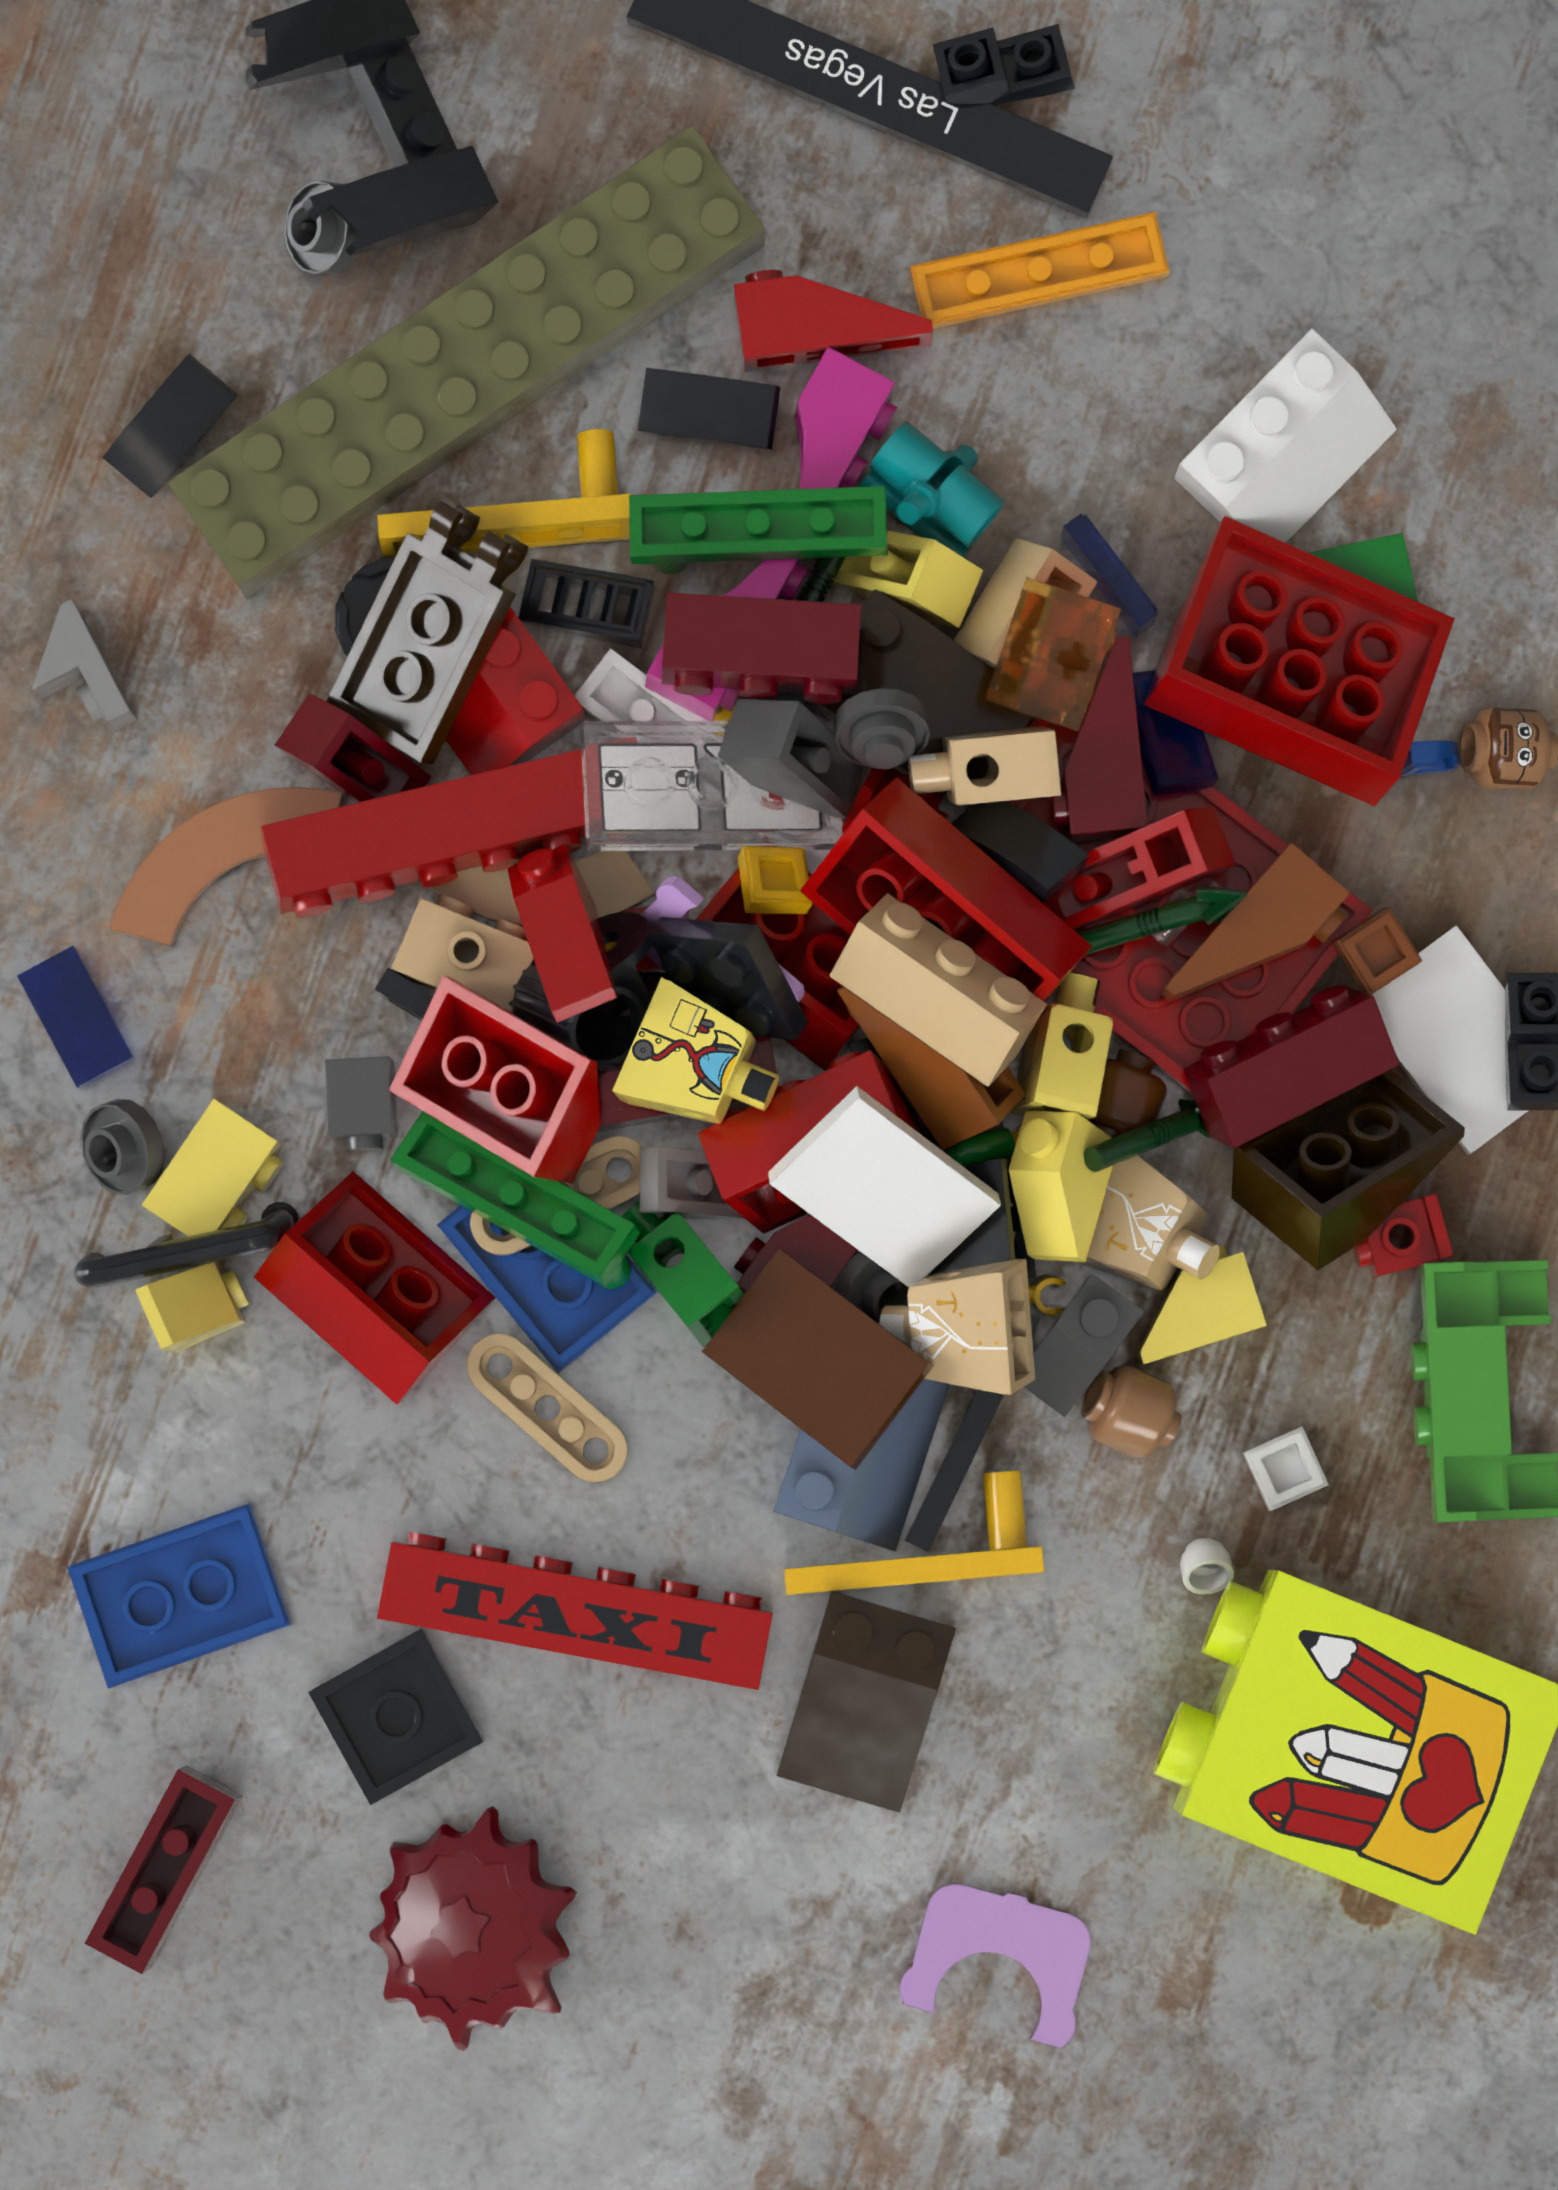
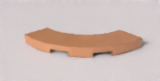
[109,787,344,947]

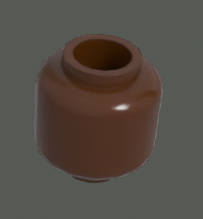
[1088,1049,1167,1138]

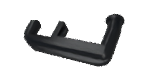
[74,1202,299,1287]

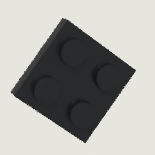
[648,917,809,1040]
[308,1628,485,1805]

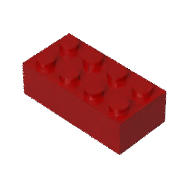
[800,777,1092,1002]

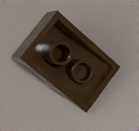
[808,589,1042,809]
[1231,1069,1465,1271]
[776,1591,956,1813]

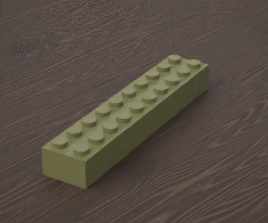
[167,125,765,599]

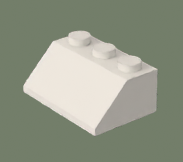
[1174,329,1397,543]

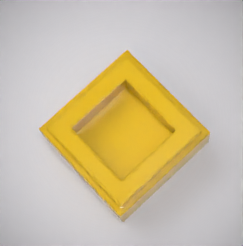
[737,846,813,914]

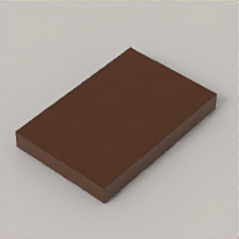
[702,1248,934,1470]

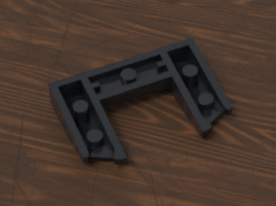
[246,0,498,256]

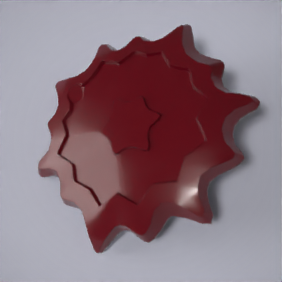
[369,1806,577,2051]

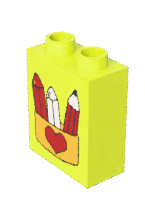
[1153,1569,1558,1935]

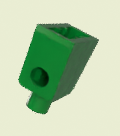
[621,1201,744,1347]

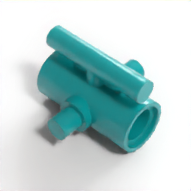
[859,421,1005,558]

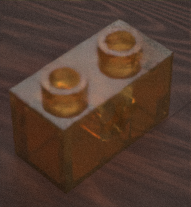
[985,577,1120,731]

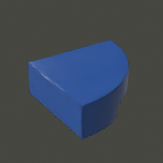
[1401,740,1460,776]

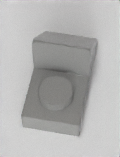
[33,599,137,732]
[640,1146,745,1219]

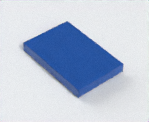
[437,1206,657,1374]
[67,1503,292,1689]

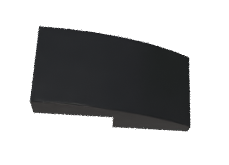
[933,24,1075,104]
[102,354,238,498]
[637,368,781,450]
[951,801,1089,903]
[1505,973,1558,1111]

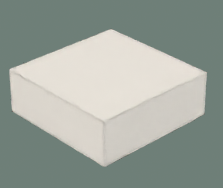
[1243,1426,1329,1511]

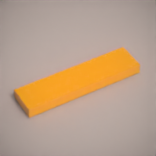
[909,212,1170,329]

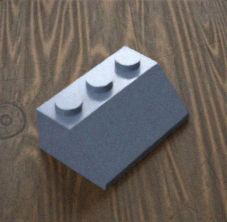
[773,1379,950,1552]

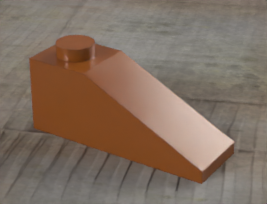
[1160,842,1350,1002]

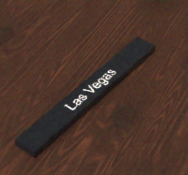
[627,0,1113,218]

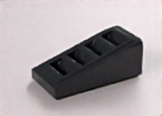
[518,559,655,649]

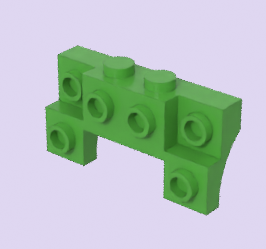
[1410,1260,1558,1523]

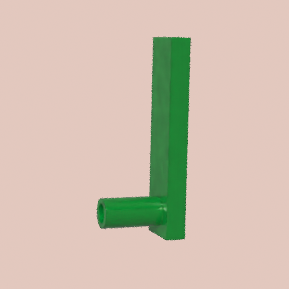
[629,486,888,574]
[390,1111,640,1289]

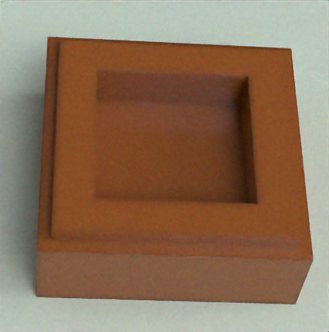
[1331,907,1422,995]

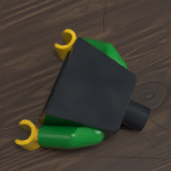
[928,1123,1066,1316]

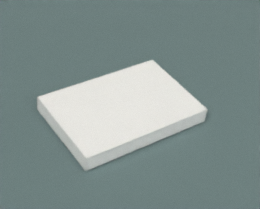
[1372,925,1529,1155]
[768,1086,1001,1287]

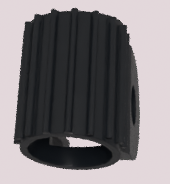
[509,912,673,1071]

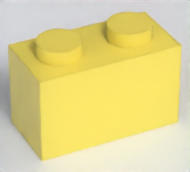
[142,1098,284,1236]

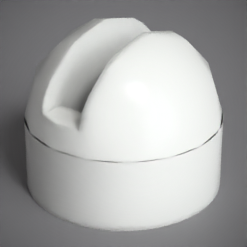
[1180,1537,1234,1594]

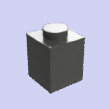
[325,1056,398,1151]

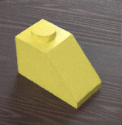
[832,530,983,628]
[1008,1111,1113,1262]
[1136,1245,1267,1366]
[135,1262,250,1353]

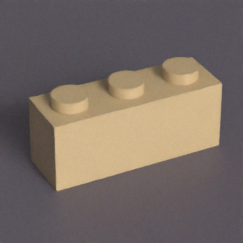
[829,893,1047,1087]

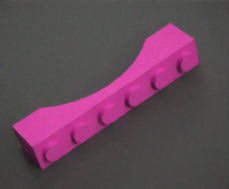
[645,347,898,723]

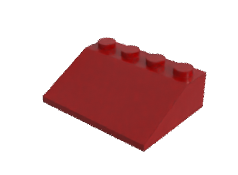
[1144,516,1455,807]

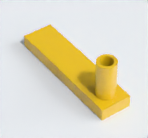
[377,429,631,558]
[784,1470,1044,1595]

